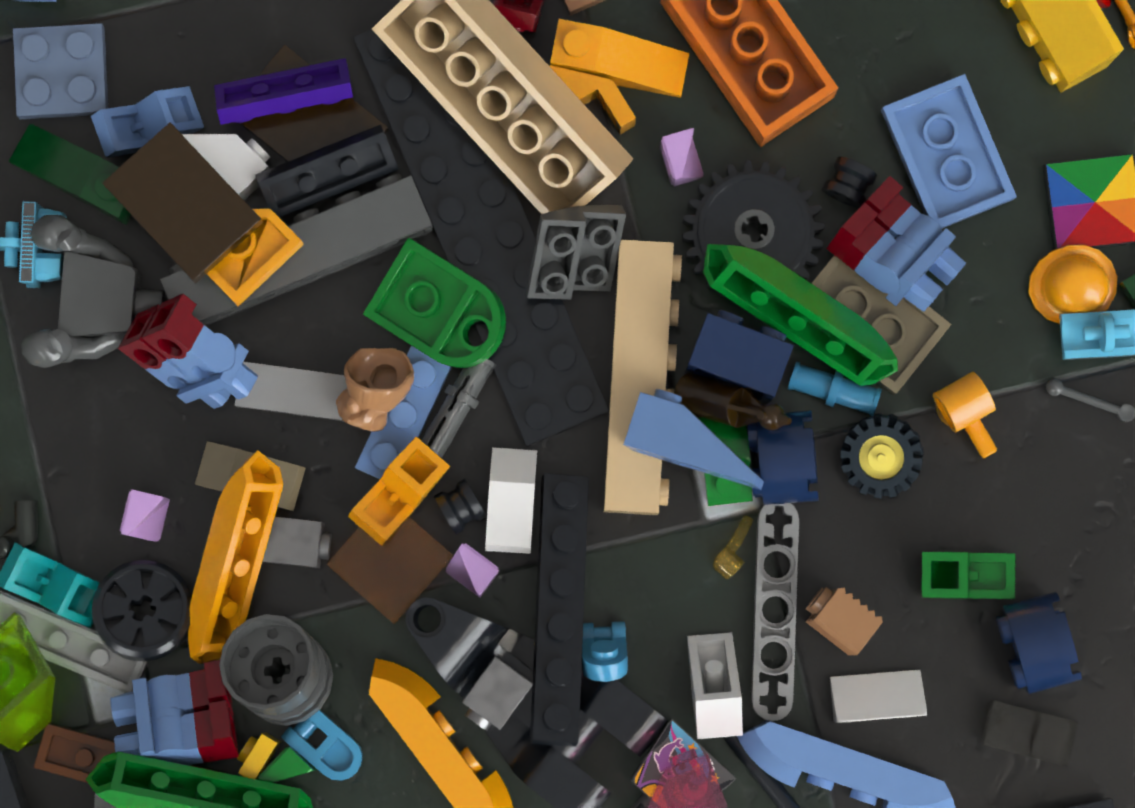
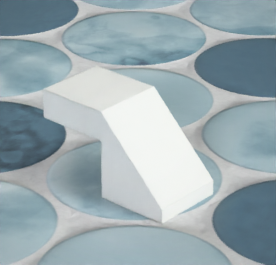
[485,447,537,554]

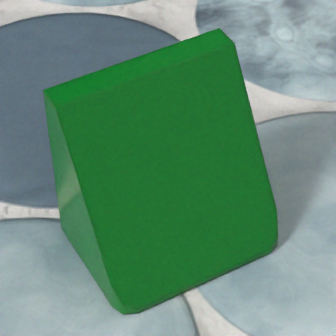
[258,746,316,783]

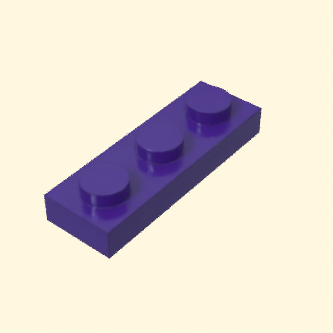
[214,58,353,125]

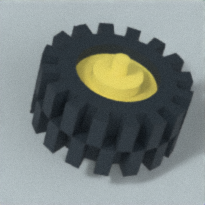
[840,413,924,499]

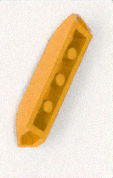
[188,450,284,664]
[369,658,513,808]

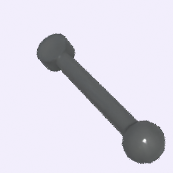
[1046,378,1135,422]

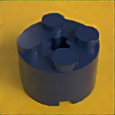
[748,410,819,505]
[996,592,1082,694]

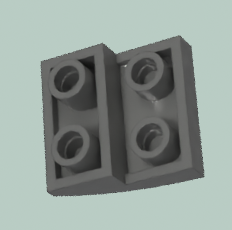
[526,205,626,300]

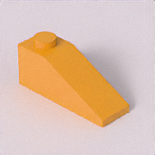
[550,19,689,98]

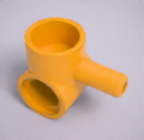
[933,371,997,458]

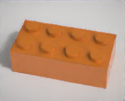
[660,0,838,148]

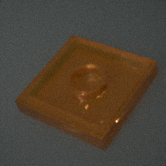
[327,517,453,624]

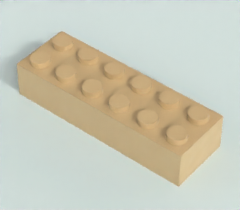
[372,0,633,214]

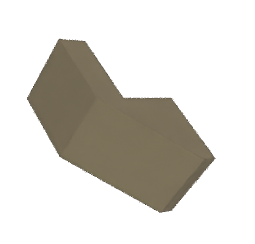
[195,441,306,511]

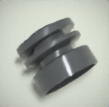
[219,614,334,726]

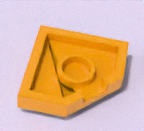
[206,209,304,307]

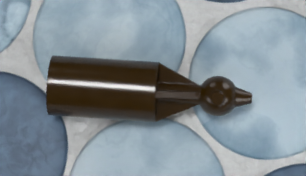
[674,373,792,430]

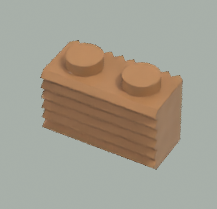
[805,587,883,655]

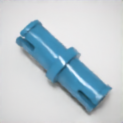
[787,362,882,416]

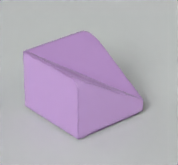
[660,128,704,187]
[120,489,170,542]
[446,543,500,598]

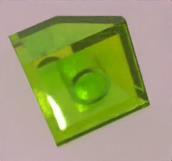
[0,612,55,752]

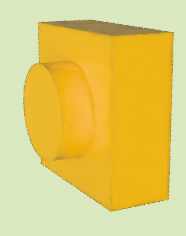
[237,732,282,780]

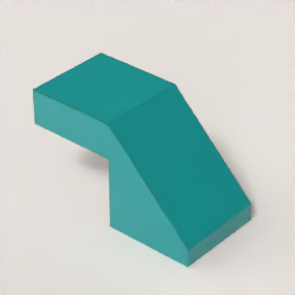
[0,543,100,628]

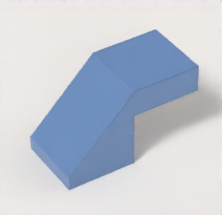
[91,86,204,158]

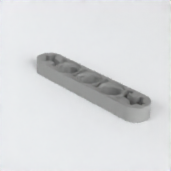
[751,503,799,721]

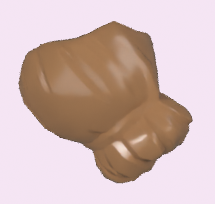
[336,348,414,432]

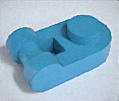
[582,621,628,682]
[281,709,363,781]

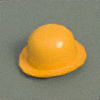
[1028,245,1118,324]

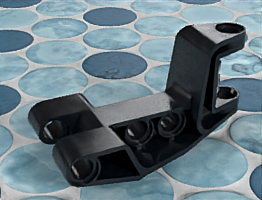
[406,597,668,808]

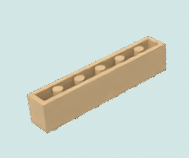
[604,240,682,515]

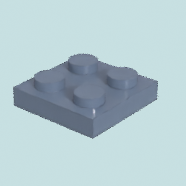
[13,23,108,120]

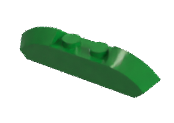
[703,244,898,386]
[85,751,313,808]

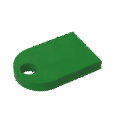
[363,237,506,368]

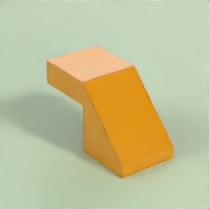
[550,65,636,135]
[348,437,450,546]

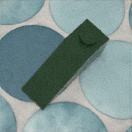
[8,123,132,226]

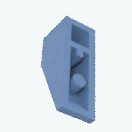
[623,389,764,490]

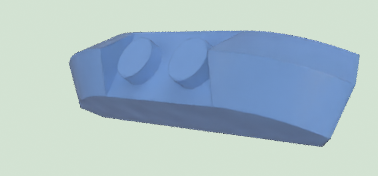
[737,720,956,808]

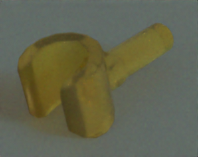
[713,515,754,580]

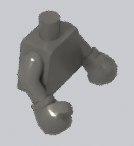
[21,215,165,368]

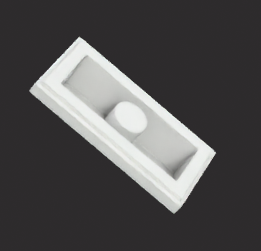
[830,670,927,723]

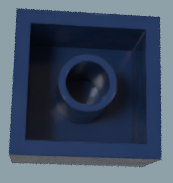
[684,310,794,404]

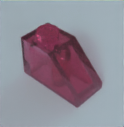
[645,748,728,808]

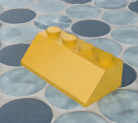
[1000,0,1124,93]

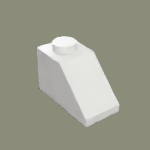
[182,134,270,201]
[687,632,743,739]

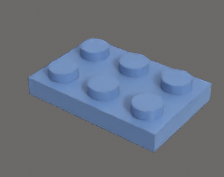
[881,74,1017,229]

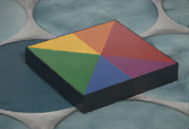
[1042,153,1135,250]

